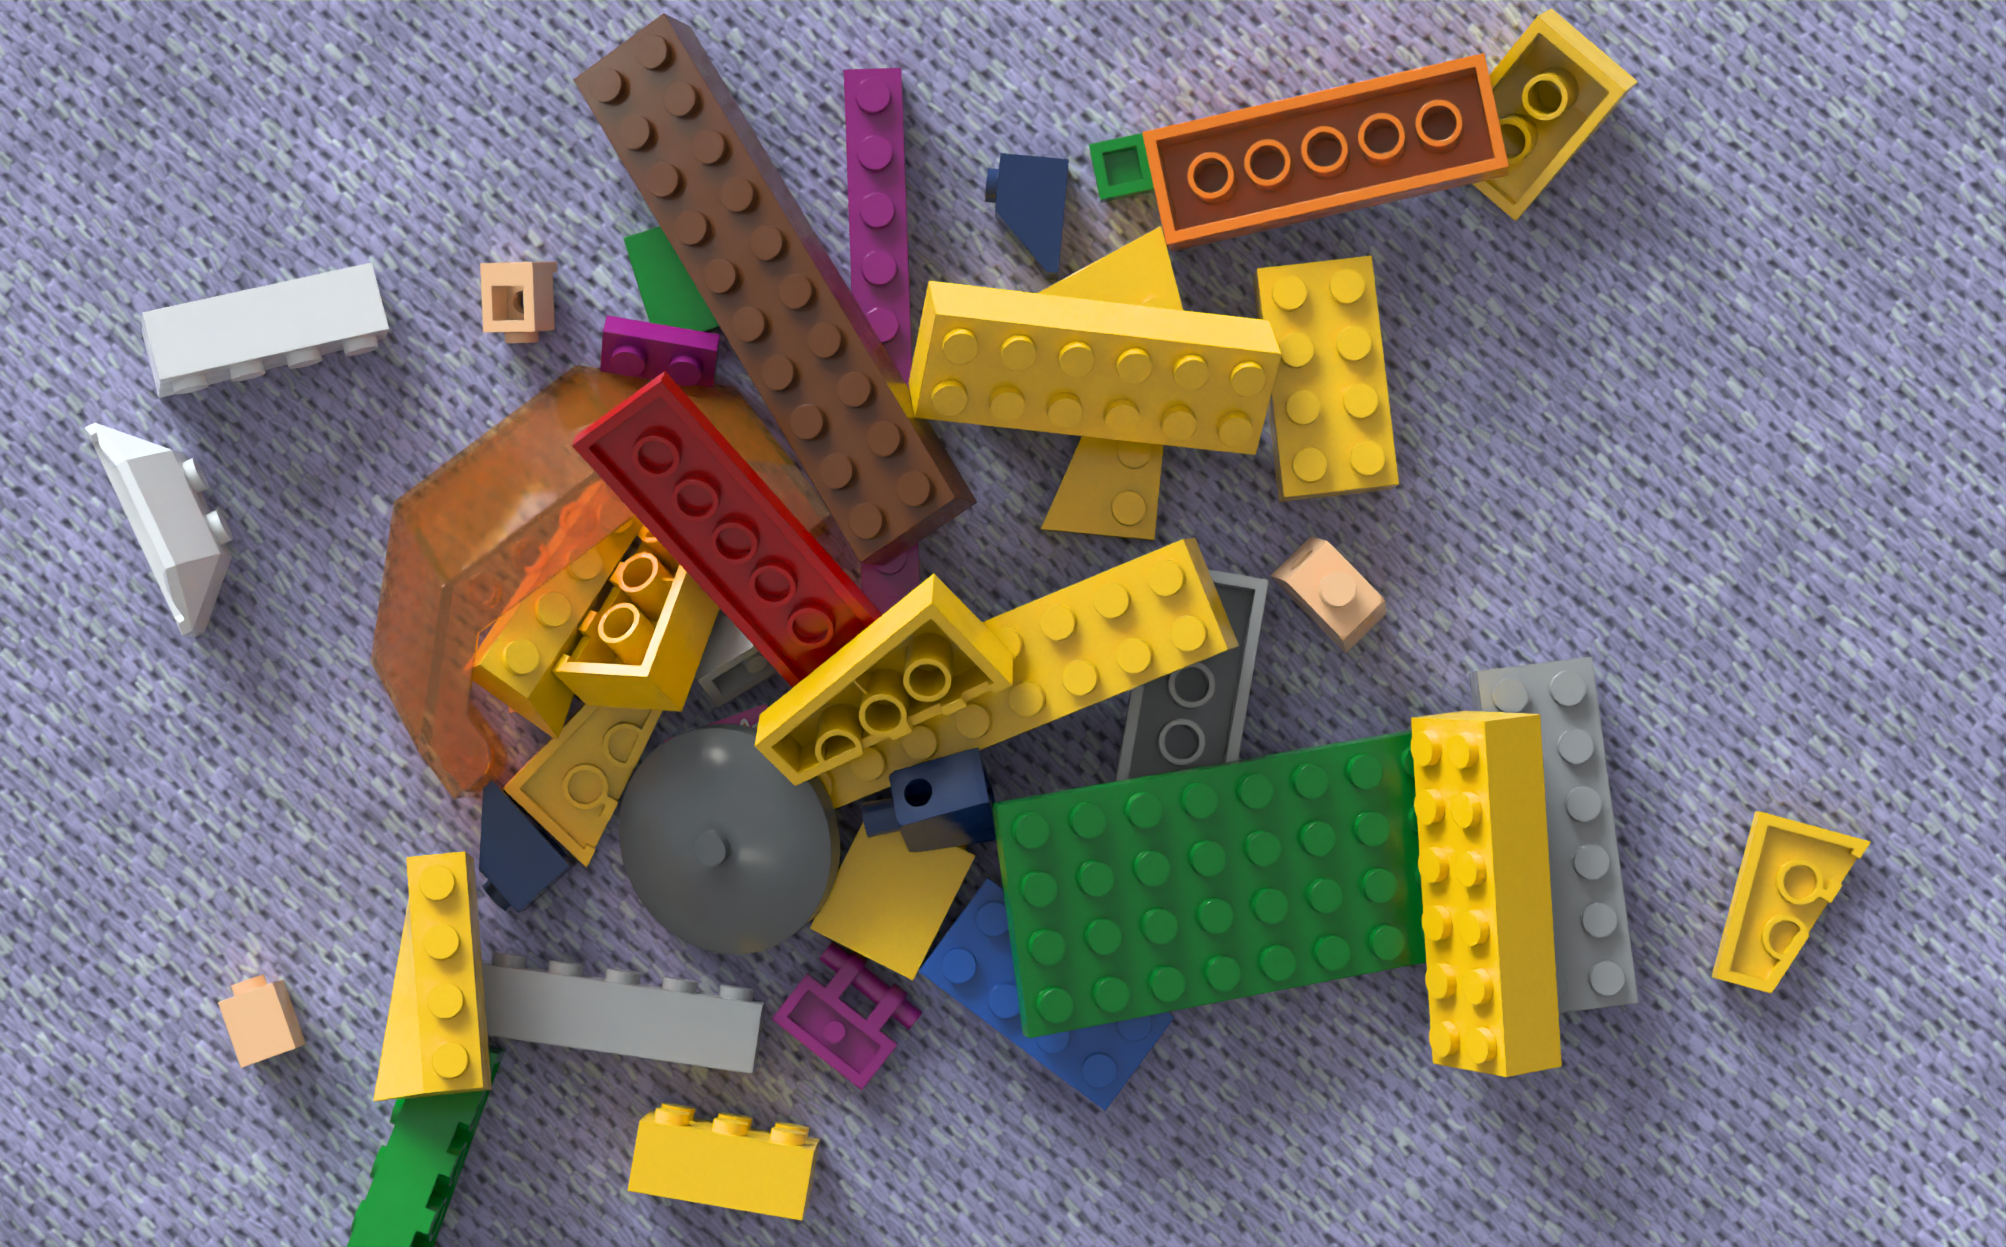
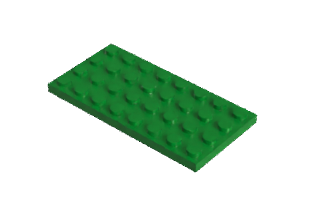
[991,730,1426,1039]

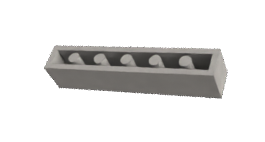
[482,952,766,1074]

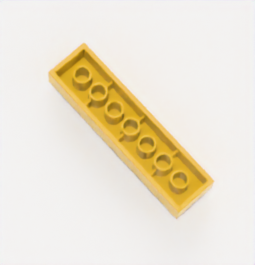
[818,537,1239,810]

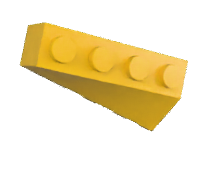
[373,851,492,1102]

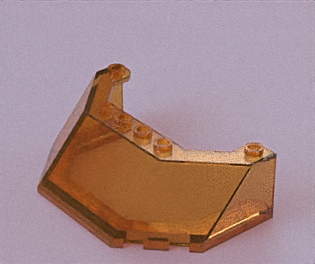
[371,365,837,799]

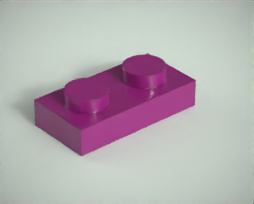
[600,315,720,390]

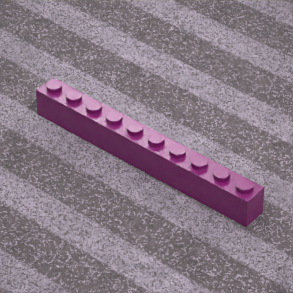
[844,68,921,615]

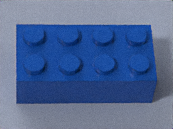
[918,876,1175,1111]

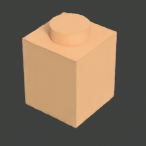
[218,974,306,1068]

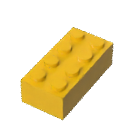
[1253,255,1399,502]

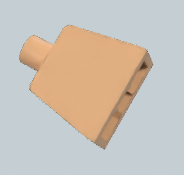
[1270,536,1386,654]

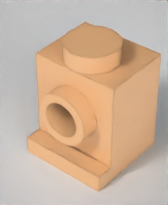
[480,261,558,343]

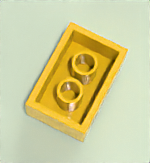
[627,1103,820,1221]

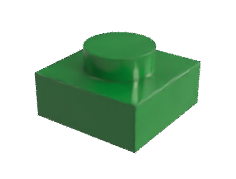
[1089,133,1155,203]

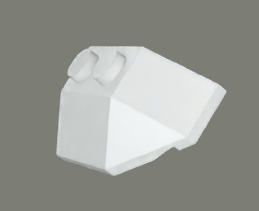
[85,423,233,638]

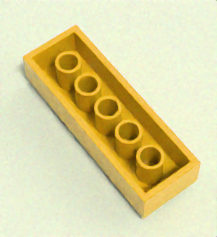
[908,281,1282,455]
[1411,711,1562,1077]

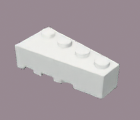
[142,262,389,398]

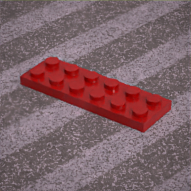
[572,371,882,688]

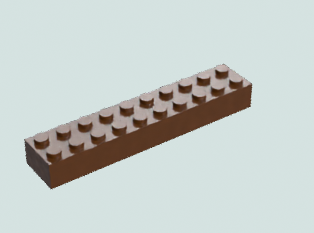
[573,13,977,566]

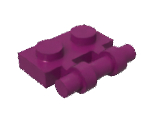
[772,941,923,1090]

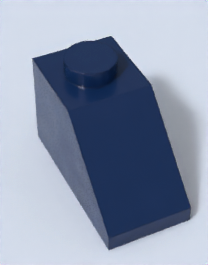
[985,153,1069,281]
[479,780,576,913]

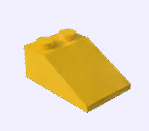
[1472,8,1638,221]

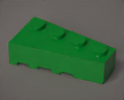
[347,1044,505,1247]

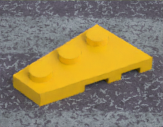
[1041,436,1163,541]
[503,703,663,868]

